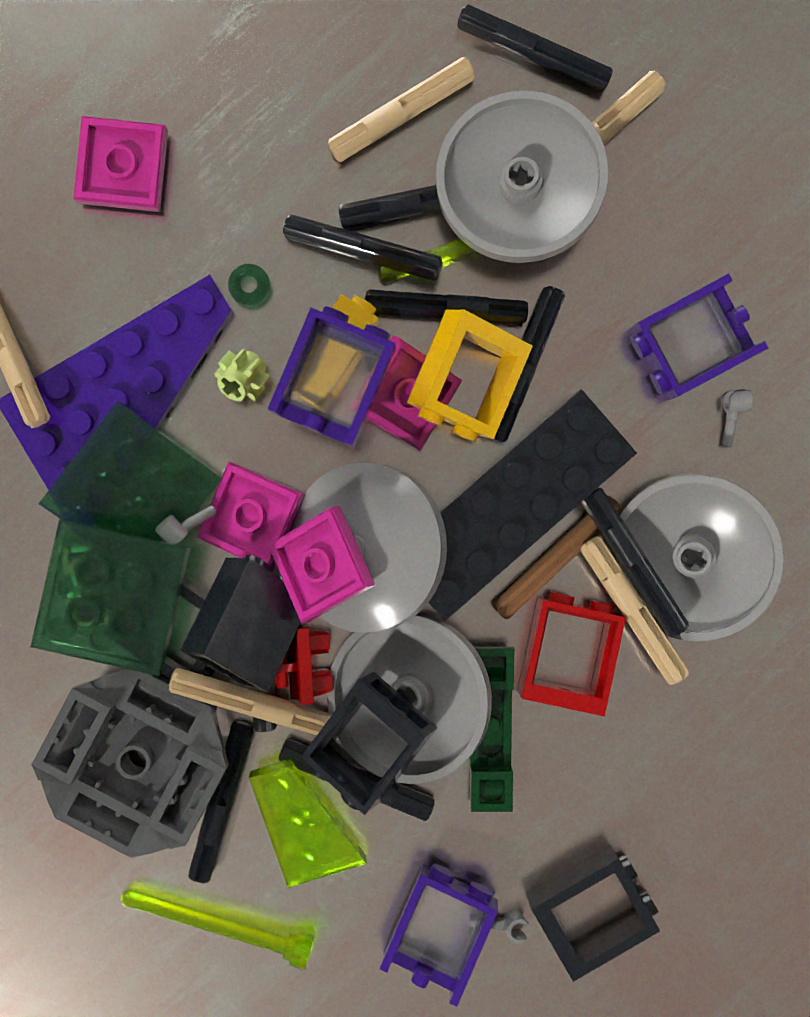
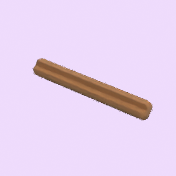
[492,496,623,619]

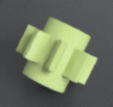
[214,349,270,402]

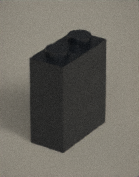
[180,555,301,692]

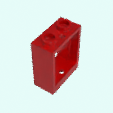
[517,591,626,717]

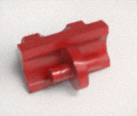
[276,625,333,705]

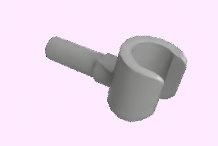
[722,389,753,447]
[155,505,217,544]
[469,910,528,944]

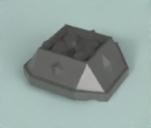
[31,665,229,858]

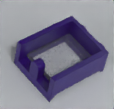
[630,273,769,400]
[268,306,396,448]
[379,864,498,1007]

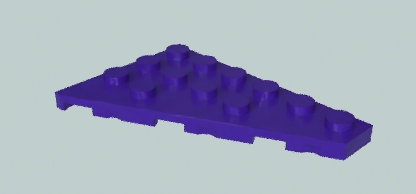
[0,274,233,540]

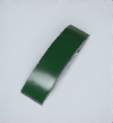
[469,647,515,812]

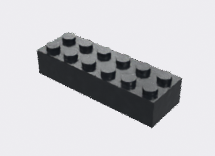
[428,389,637,621]

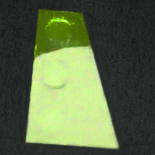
[249,759,367,888]

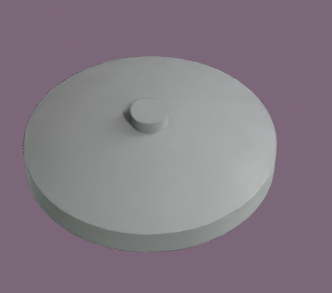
[436,91,609,263]
[290,462,447,633]
[609,473,784,641]
[327,613,492,784]

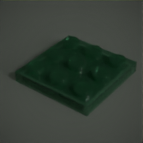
[39,400,222,575]
[30,519,190,676]

